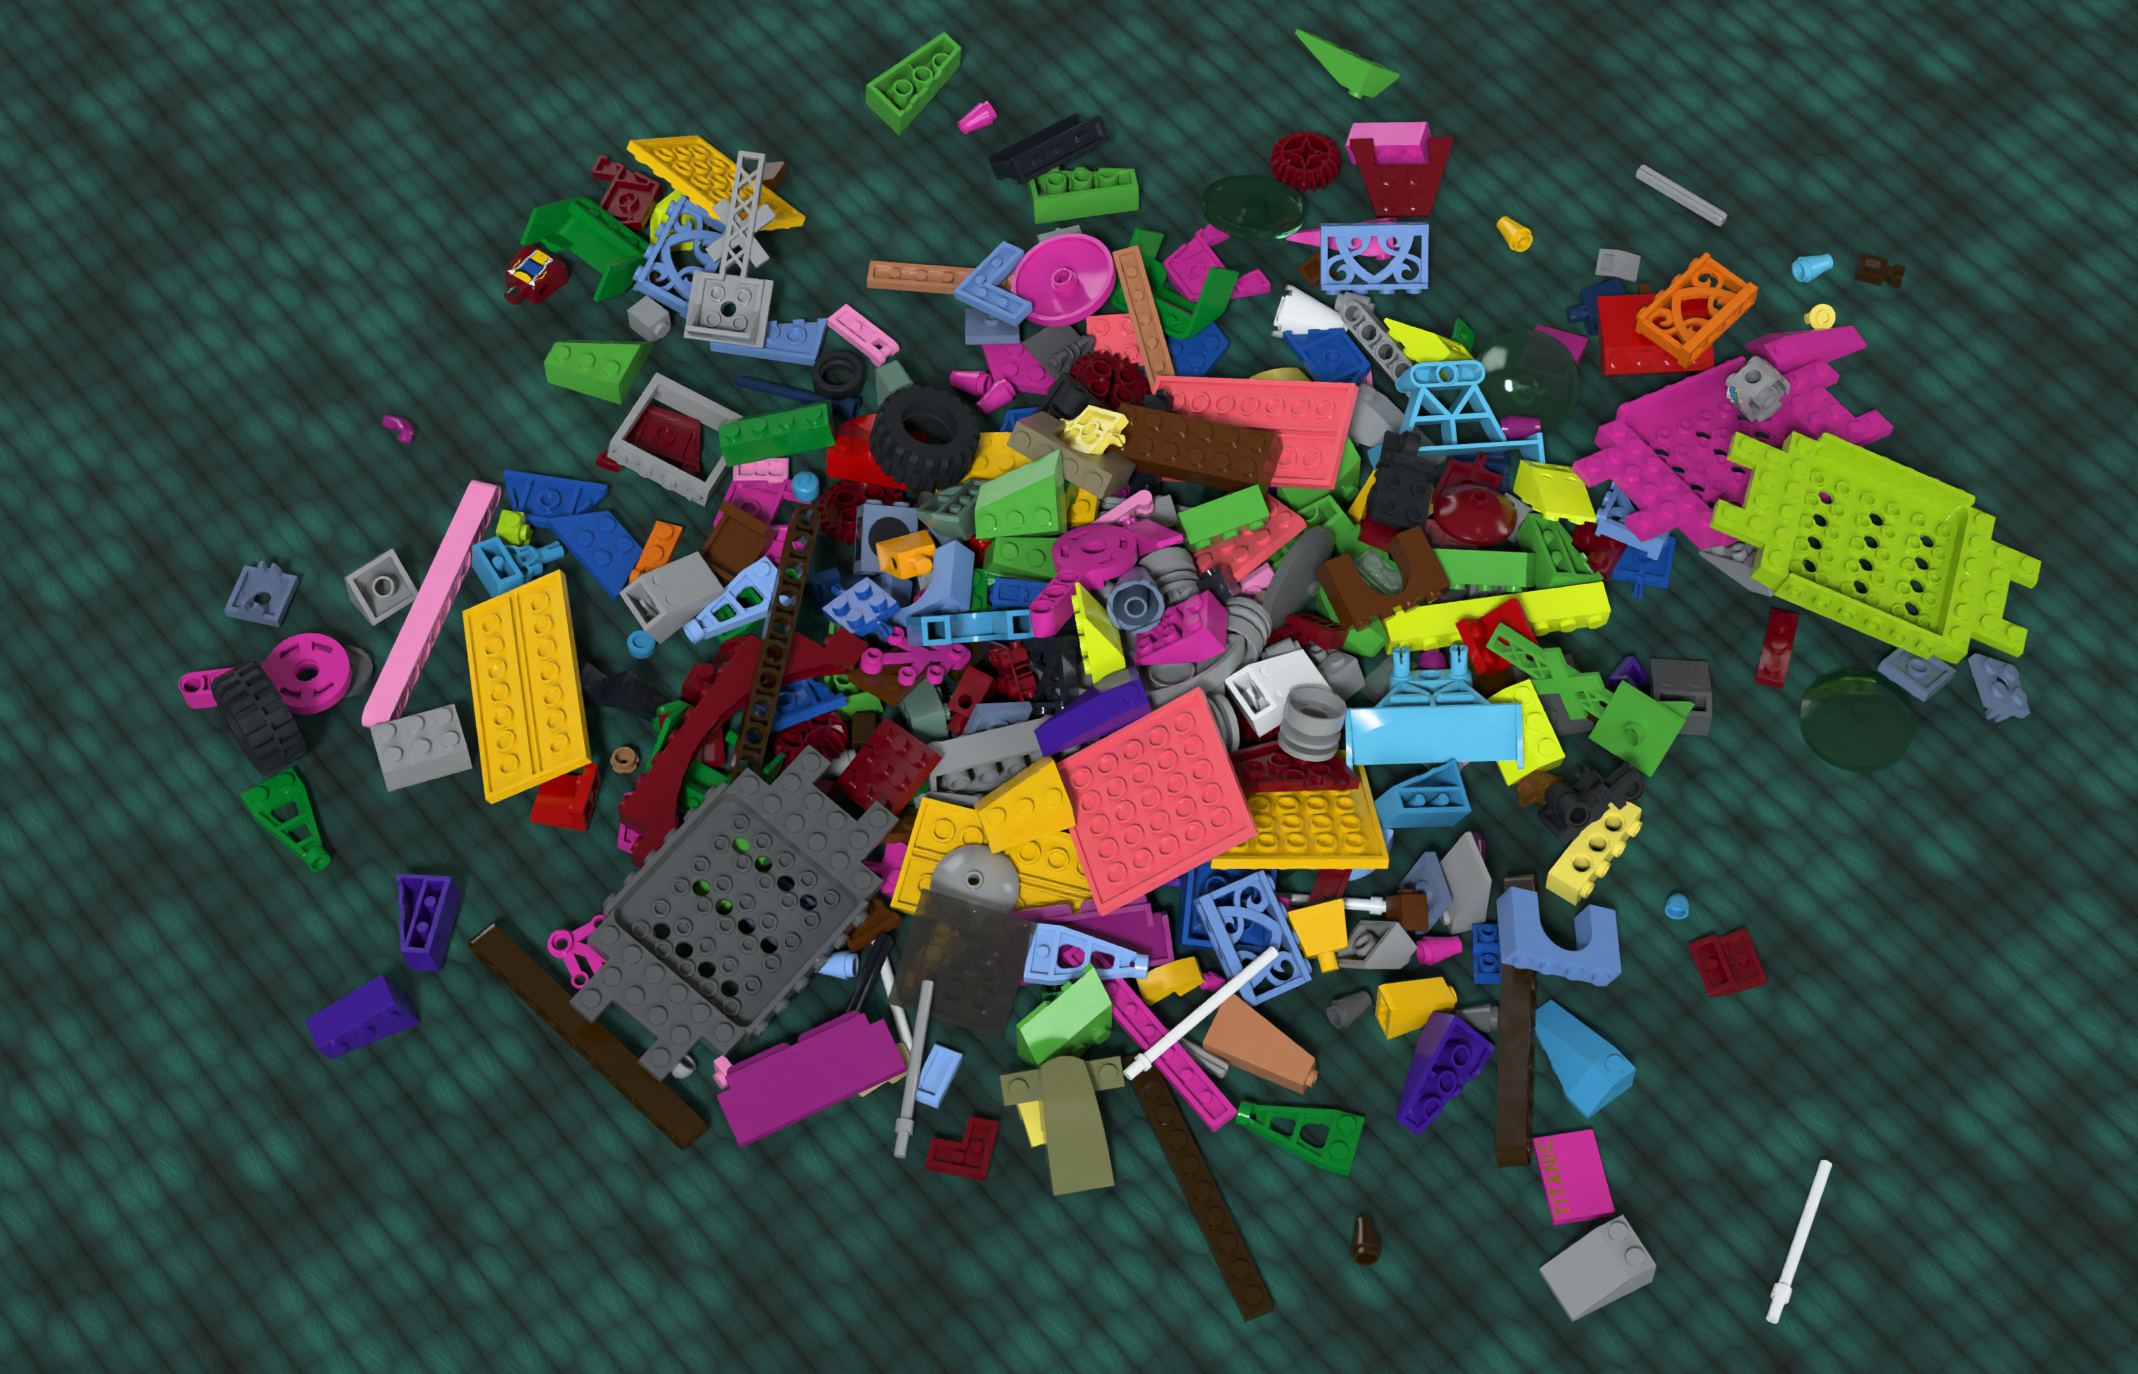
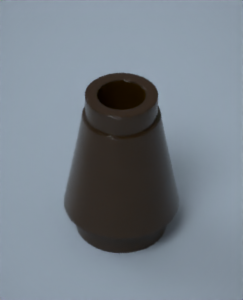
[1350,1217,1382,1266]

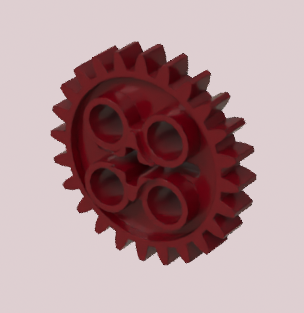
[1068,351,1151,412]
[817,479,906,547]

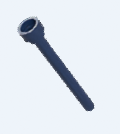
[735,376,860,419]

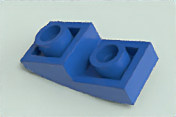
[1472,923,1501,984]

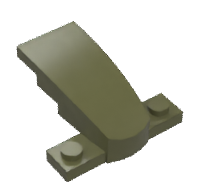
[999,1055,1125,1196]

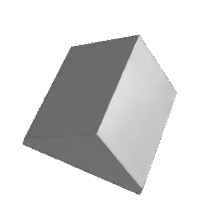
[344,548,418,626]

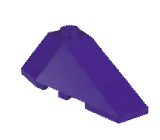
[1034,665,1152,757]
[1395,1011,1495,1136]

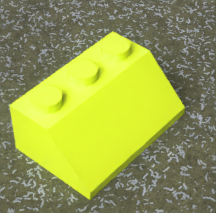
[1486,679,1565,787]

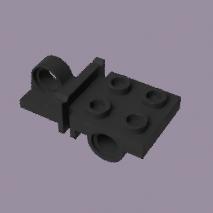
[1034,372,1115,431]
[1366,430,1438,533]
[1537,761,1645,845]

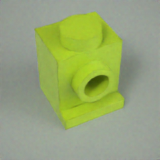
[496,510,533,547]

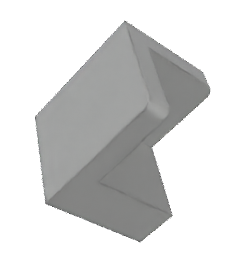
[1595,249,1641,282]

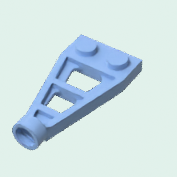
[683,556,791,644]
[1023,922,1149,986]

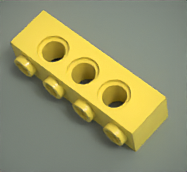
[1546,802,1642,906]

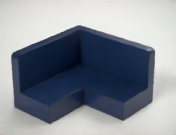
[806,561,866,616]

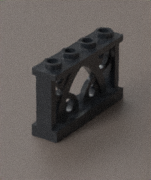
[988,114,1110,185]
[978,635,1079,714]

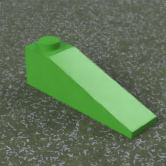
[1295,29,1400,99]

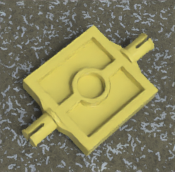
[1059,405,1129,456]

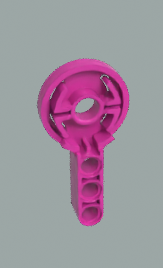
[1029,524,1138,638]
[179,633,352,715]

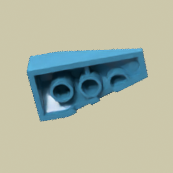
[1535,999,1636,1119]

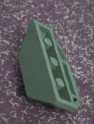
[915,478,989,542]

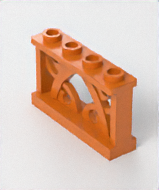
[1635,252,1758,369]

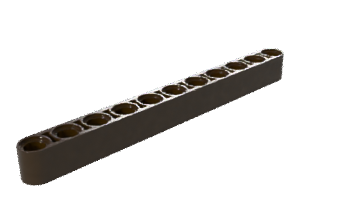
[726,504,820,787]
[1495,873,1539,1168]
[467,923,707,1151]

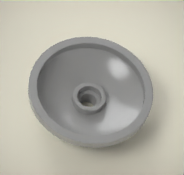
[930,845,1019,931]

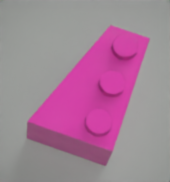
[1345,122,1432,165]

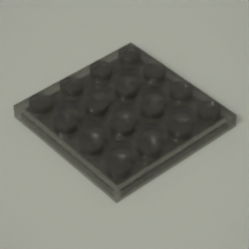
[887,888,1038,1039]

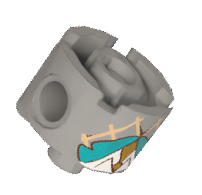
[1725,356,1790,423]

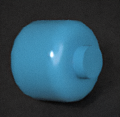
[792,471,820,503]

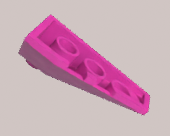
[1286,217,1398,260]
[1745,325,1867,375]
[1120,517,1184,558]

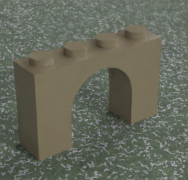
[1006,411,1136,499]

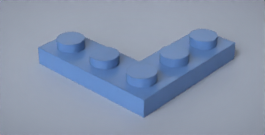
[953,241,1033,327]

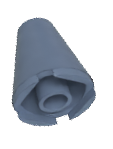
[1107,566,1165,634]

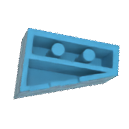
[1374,759,1472,829]

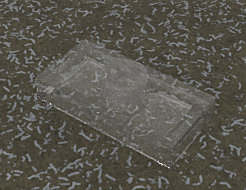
[1360,654,1418,704]

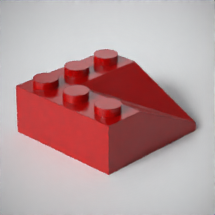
[827,413,927,490]

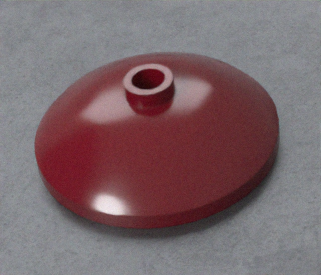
[1433,483,1517,546]

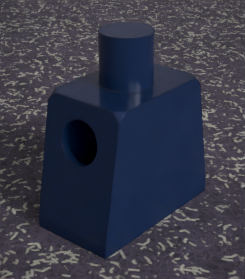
[1566,278,1626,336]

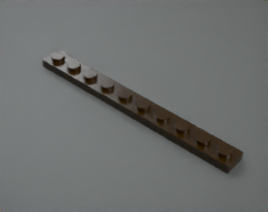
[1121,1051,1274,1322]

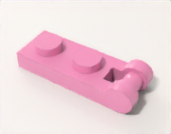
[827,304,900,367]
[1089,490,1155,527]

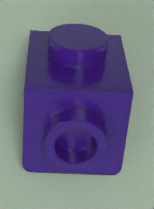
[1607,656,1648,693]

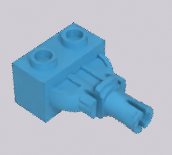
[471,536,564,598]

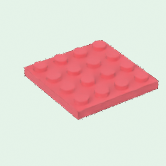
[1173,491,1307,583]

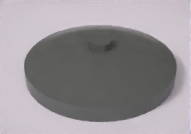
[1262,525,1335,631]

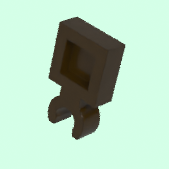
[1855,253,1906,288]

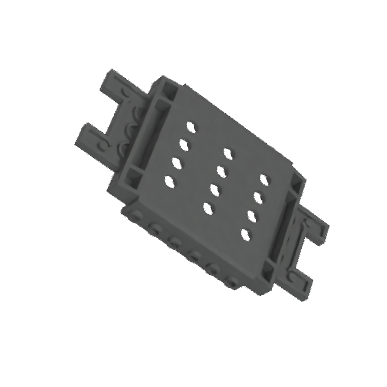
[569,745,899,1083]

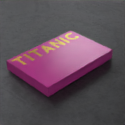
[1532,1129,1615,1226]

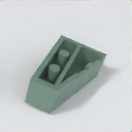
[898,674,950,745]

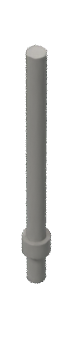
[894,980,934,1158]

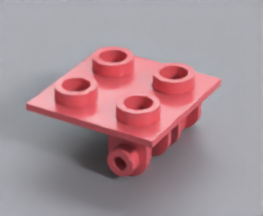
[1086,313,1144,366]

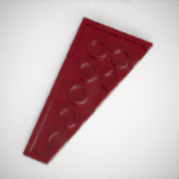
[1228,740,1360,793]

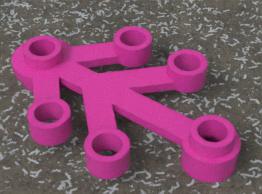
[860,626,971,686]
[547,915,607,991]

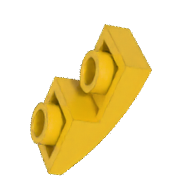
[1136,956,1205,1007]

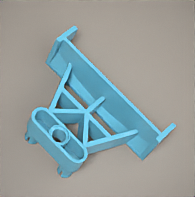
[1367,360,1545,471]
[1345,644,1524,772]

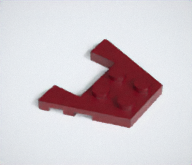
[1349,137,1453,218]
[591,155,663,230]
[595,404,700,479]

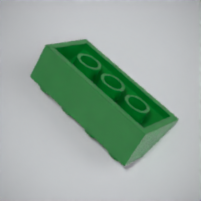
[718,400,836,467]

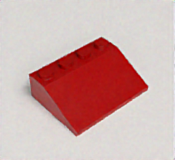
[1597,294,1714,378]

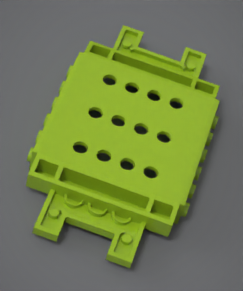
[1709,431,2041,664]

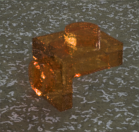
[1518,770,1564,807]

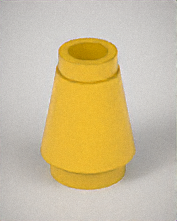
[1497,216,1533,252]

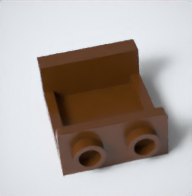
[691,500,777,587]

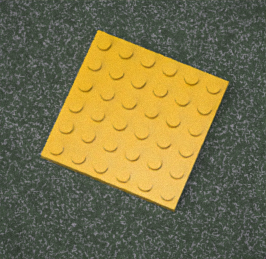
[1209,749,1389,870]

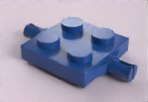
[1612,536,1676,599]
[822,577,901,639]

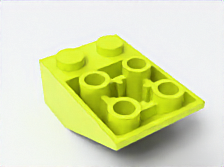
[1384,318,1475,382]
[1513,460,1597,525]
[1071,582,1126,685]

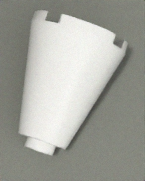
[1271,284,1348,338]

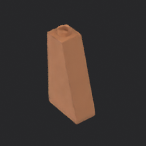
[1202,994,1319,1095]

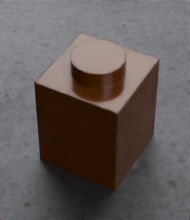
[1386,889,1429,933]

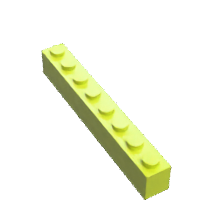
[1382,582,1611,655]

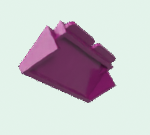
[989,894,1174,989]
[716,1011,907,1148]

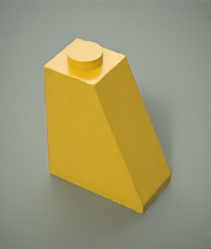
[1375,977,1457,1040]

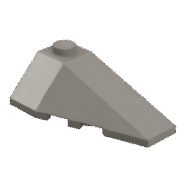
[1348,383,1447,468]

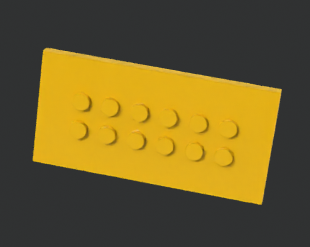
[462,569,592,804]
[890,797,1093,936]

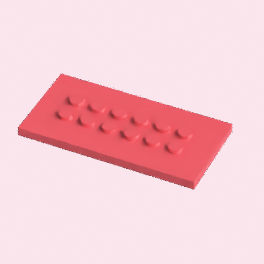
[1131,376,1359,490]

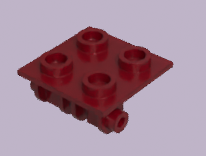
[988,640,1038,703]

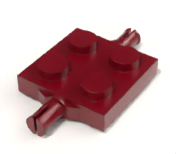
[1431,452,1503,504]

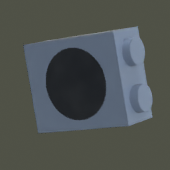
[854,500,918,576]

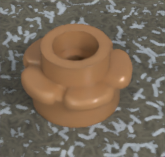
[610,747,639,774]

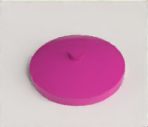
[1010,233,1116,327]

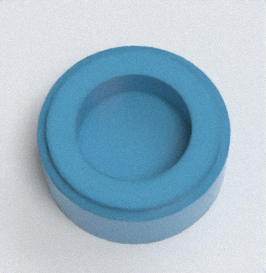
[627,630,656,659]

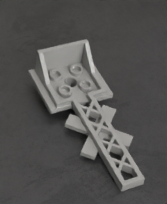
[684,151,777,349]

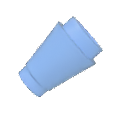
[814,950,859,980]

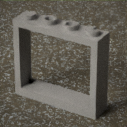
[607,372,743,507]

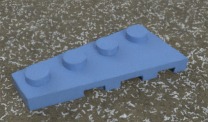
[710,318,828,366]

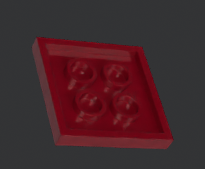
[834,717,942,817]

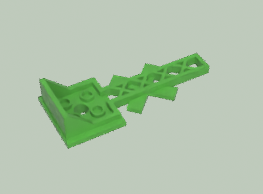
[1486,622,1695,777]

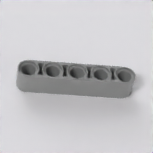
[1340,301,1439,399]

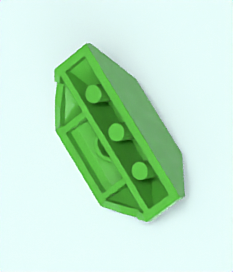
[1316,550,1389,657]

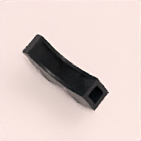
[578,662,671,723]

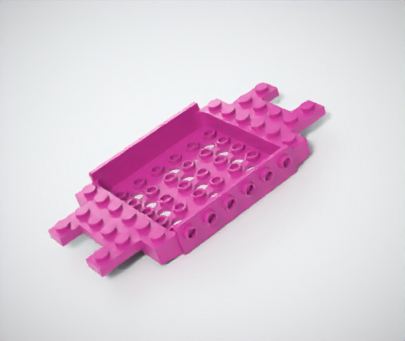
[1571,356,1894,550]

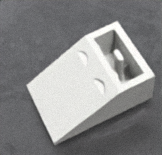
[1224,649,1333,737]

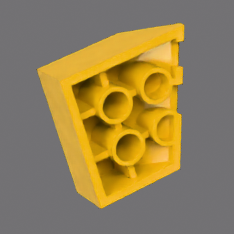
[973,756,1076,854]

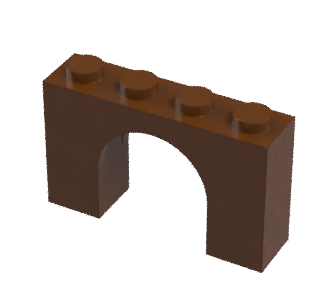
[1315,525,1450,632]

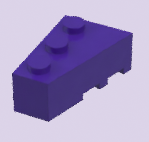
[396,874,462,972]
[305,974,421,1059]

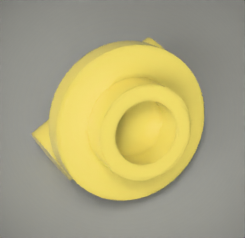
[1804,304,1835,329]

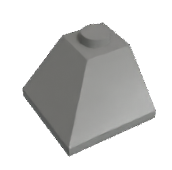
[1335,920,1417,969]

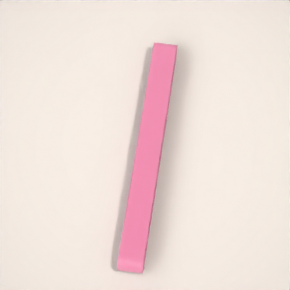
[362,480,501,728]

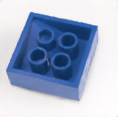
[1174,861,1277,954]

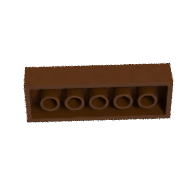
[1104,403,1283,498]

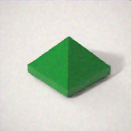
[1450,318,1475,354]

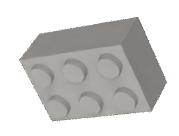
[370,704,472,792]

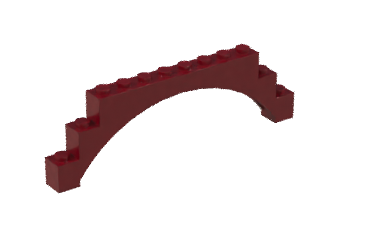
[618,627,869,869]

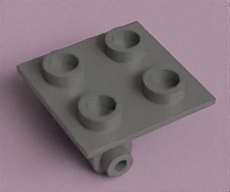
[1022,325,1095,381]

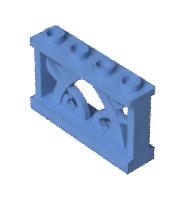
[632,195,726,319]
[1320,222,1429,295]
[1593,469,1692,561]
[1193,870,1312,1007]

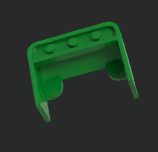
[520,197,649,302]
[1111,228,1240,341]
[645,702,786,815]

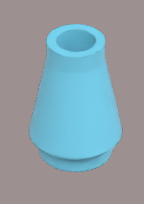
[1792,254,1833,282]

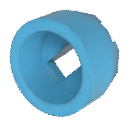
[1665,893,1690,920]

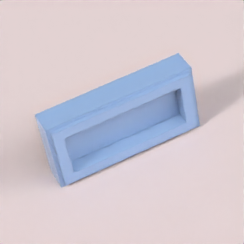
[915,1044,963,1108]

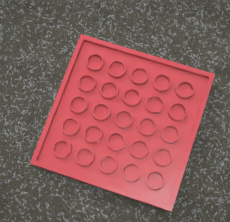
[1055,687,1259,916]

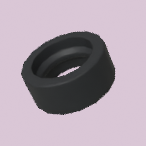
[812,351,864,400]

